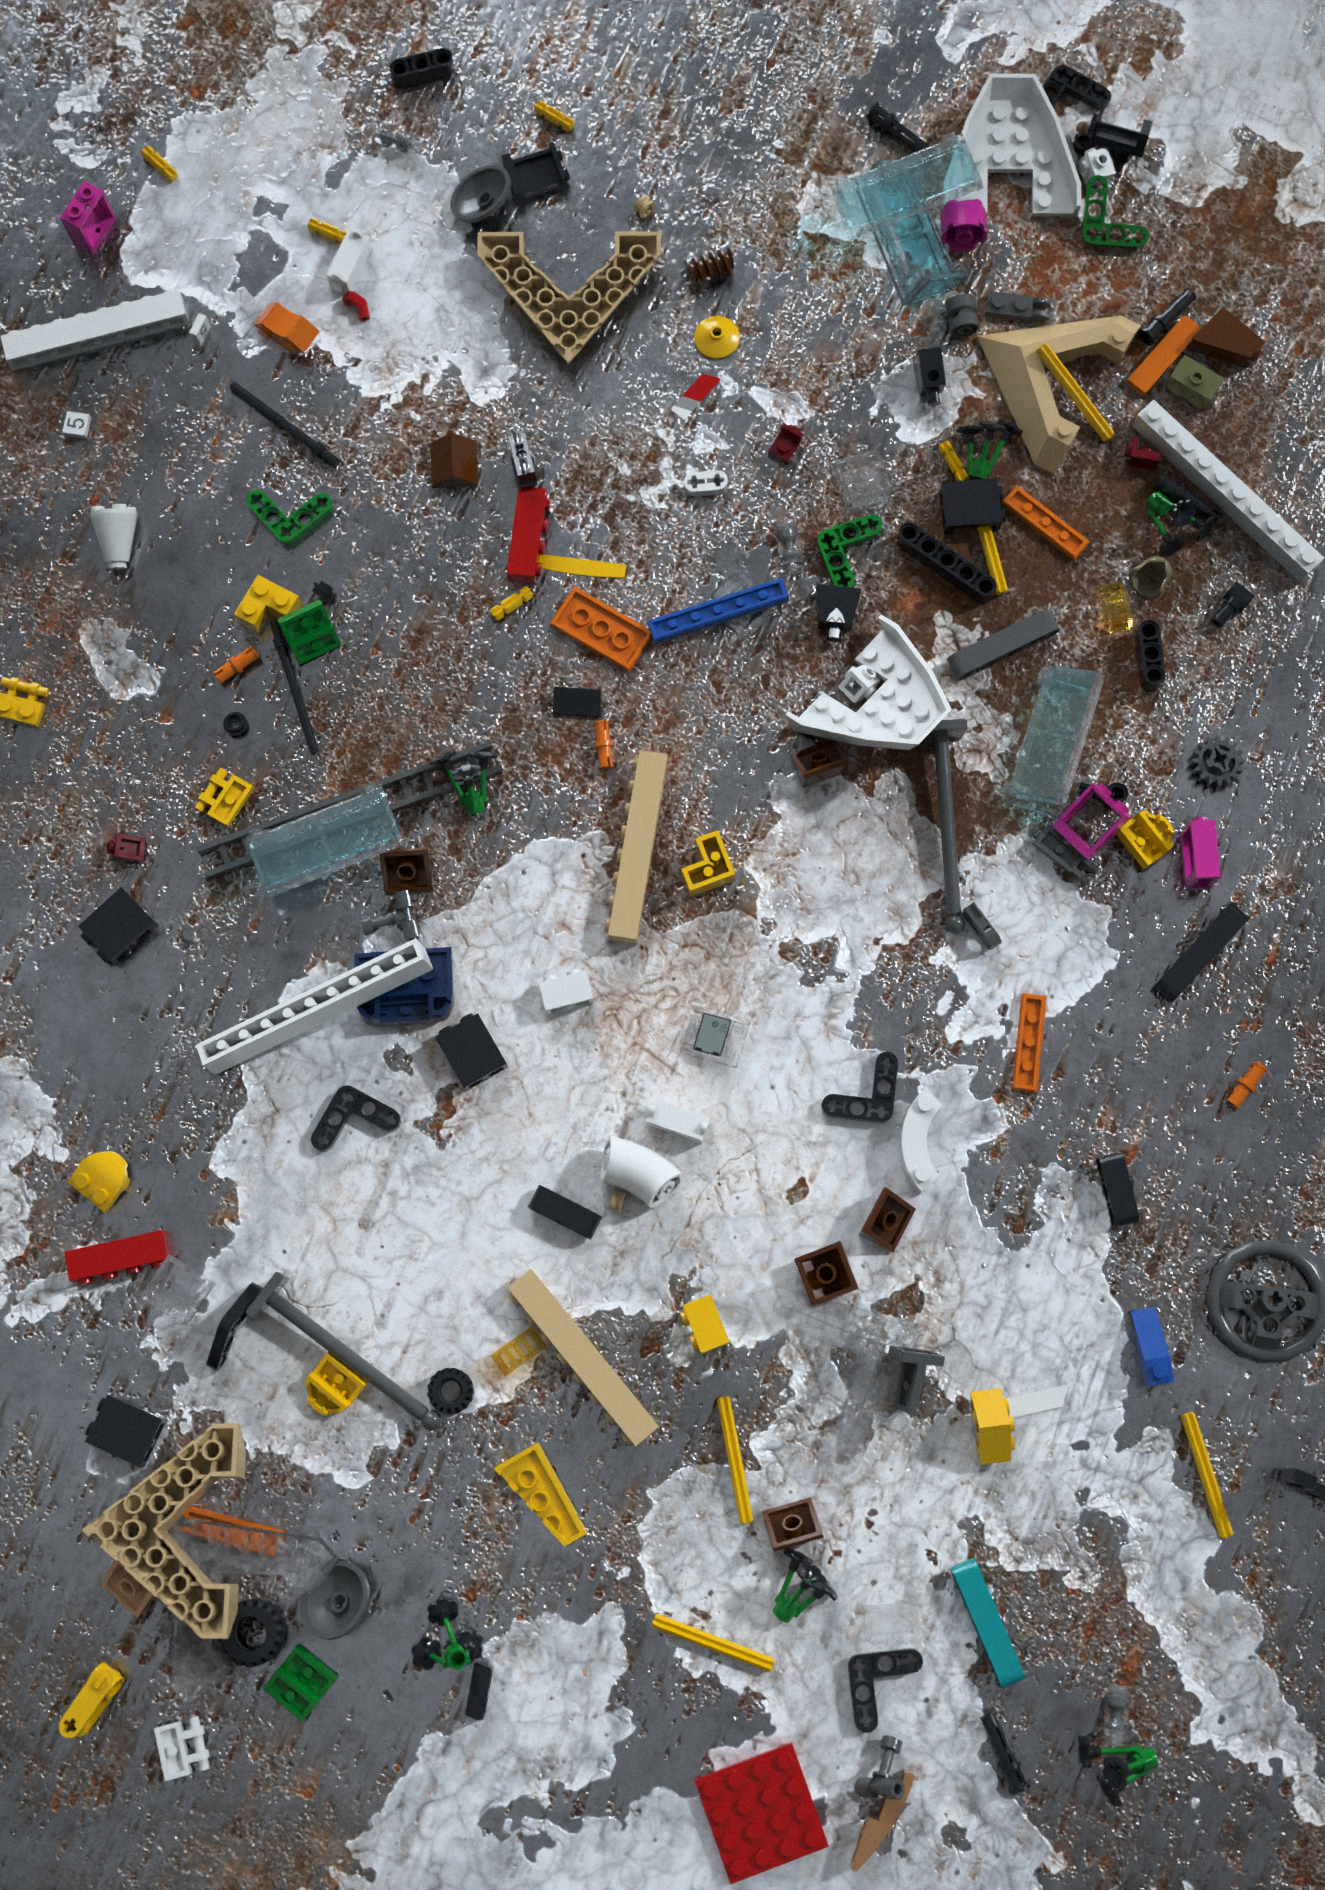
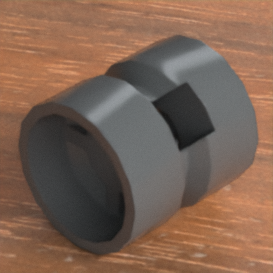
[945,294,980,338]

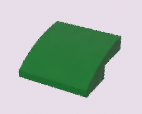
[277,600,342,665]
[263,1643,338,1722]

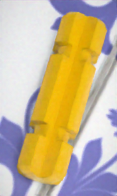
[534,100,575,132]
[140,146,178,182]
[307,218,347,244]
[939,441,969,481]
[490,586,533,621]

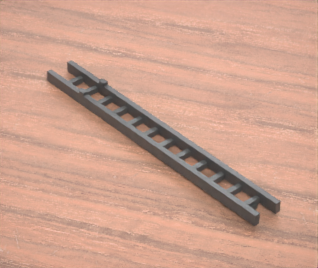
[196,740,502,880]

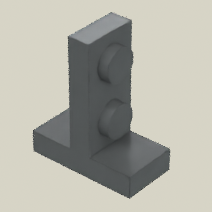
[888,1345,945,1415]

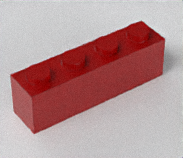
[506,486,551,585]
[64,1230,173,1286]

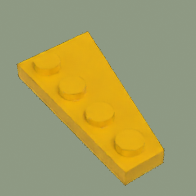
[493,1442,588,1547]

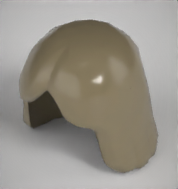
[1128,556,1173,599]

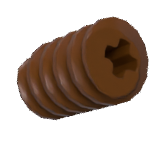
[684,247,734,287]

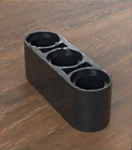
[389,48,455,89]
[1134,620,1166,693]
[1096,1152,1140,1227]
[528,1185,603,1240]

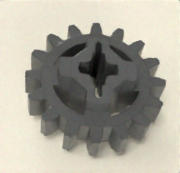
[1190,735,1245,789]

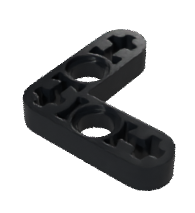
[1042,65,1111,110]
[821,1052,898,1123]
[311,1085,402,1152]
[206,1282,263,1372]
[1278,1468,1325,1502]
[848,1648,923,1733]

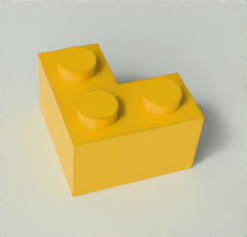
[234,575,303,634]
[681,830,735,897]
[680,1294,730,1355]
[970,1388,1015,1465]

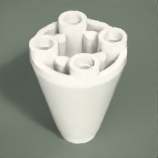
[90,504,138,570]

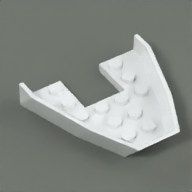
[942,73,1081,217]
[785,615,952,750]

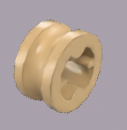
[633,195,656,218]
[609,1188,627,1213]

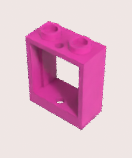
[60,181,116,255]
[1052,783,1132,859]
[1181,817,1221,889]

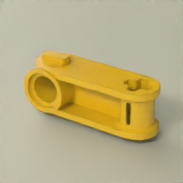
[59,1662,125,1738]

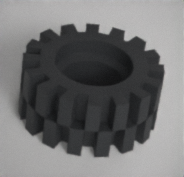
[427,1368,474,1414]

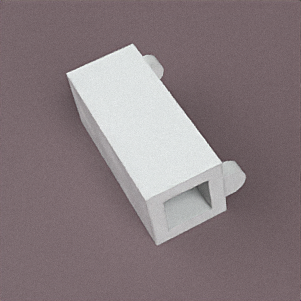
[326,228,372,292]
[643,1098,710,1143]

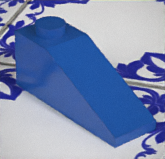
[1130,1307,1174,1386]

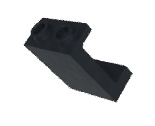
[1087,107,1153,158]
[501,140,570,206]
[939,478,1006,535]
[78,887,158,965]
[435,1013,508,1091]
[85,1394,167,1467]

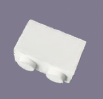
[539,969,594,1015]

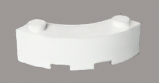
[899,1087,943,1195]

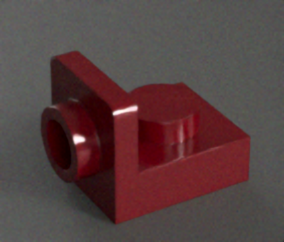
[768,423,803,465]
[1124,436,1160,471]
[107,833,146,863]

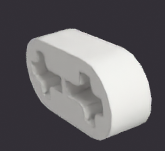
[684,470,728,496]

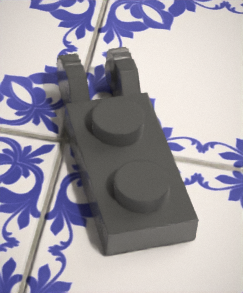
[985,291,1051,322]
[1032,825,1099,886]

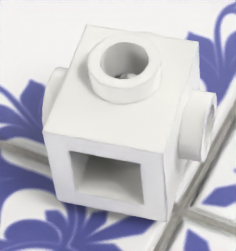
[1078,147,1116,186]
[838,664,881,703]

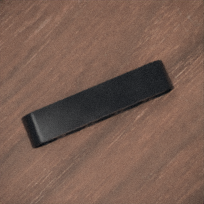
[897,522,997,604]
[1153,902,1250,1003]

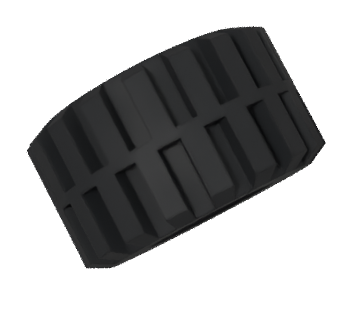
[217,1598,287,1668]

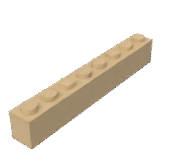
[604,750,668,944]
[508,1269,659,1446]

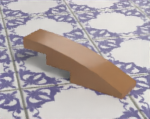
[850,1769,916,1872]

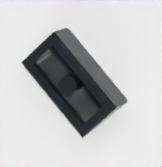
[553,687,602,717]
[465,1662,494,1721]

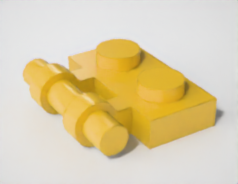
[0,677,49,728]
[194,768,254,828]

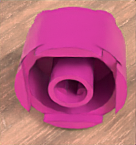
[940,199,987,251]

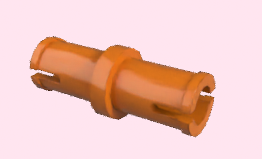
[213,645,260,684]
[594,720,614,770]
[1225,1061,1268,1109]

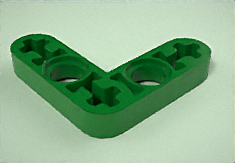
[1081,175,1149,248]
[246,489,334,546]
[817,515,882,588]

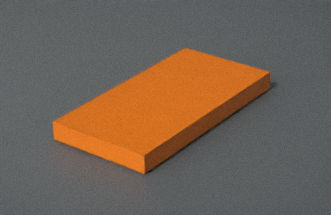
[549,586,652,673]

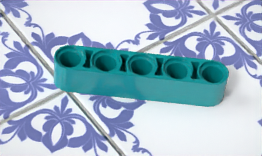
[950,1557,1026,1689]

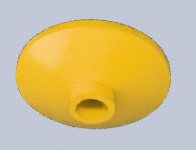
[694,316,740,359]

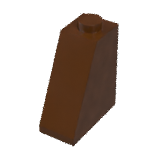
[1188,307,1265,368]

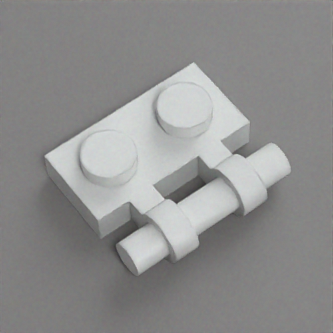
[154,1716,210,1781]

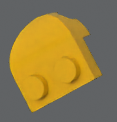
[1116,810,1174,870]
[68,1151,130,1213]
[305,1352,368,1415]

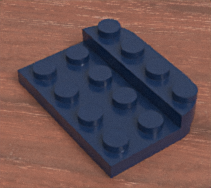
[354,947,455,1027]

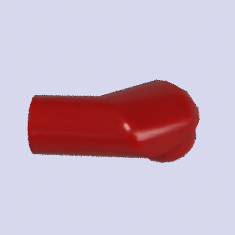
[342,291,370,321]

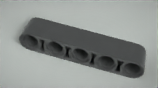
[947,609,1060,681]

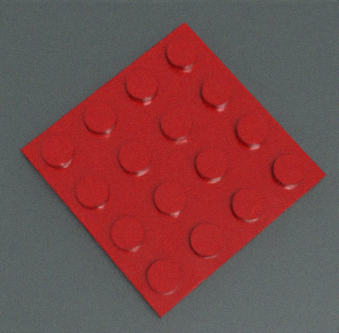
[694,1742,829,1885]

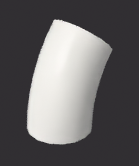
[600,1136,684,1208]

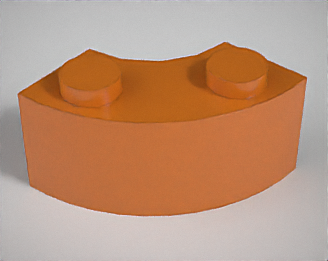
[253,302,320,354]

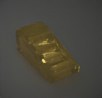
[1099,581,1133,633]
[491,1326,547,1377]

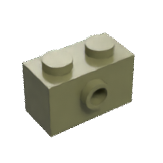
[1166,355,1225,410]

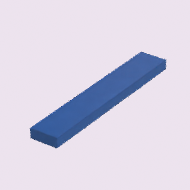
[647,578,789,644]

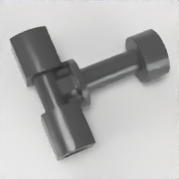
[360,890,421,941]
[854,1735,905,1800]

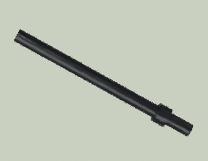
[229,381,340,467]
[270,620,319,753]

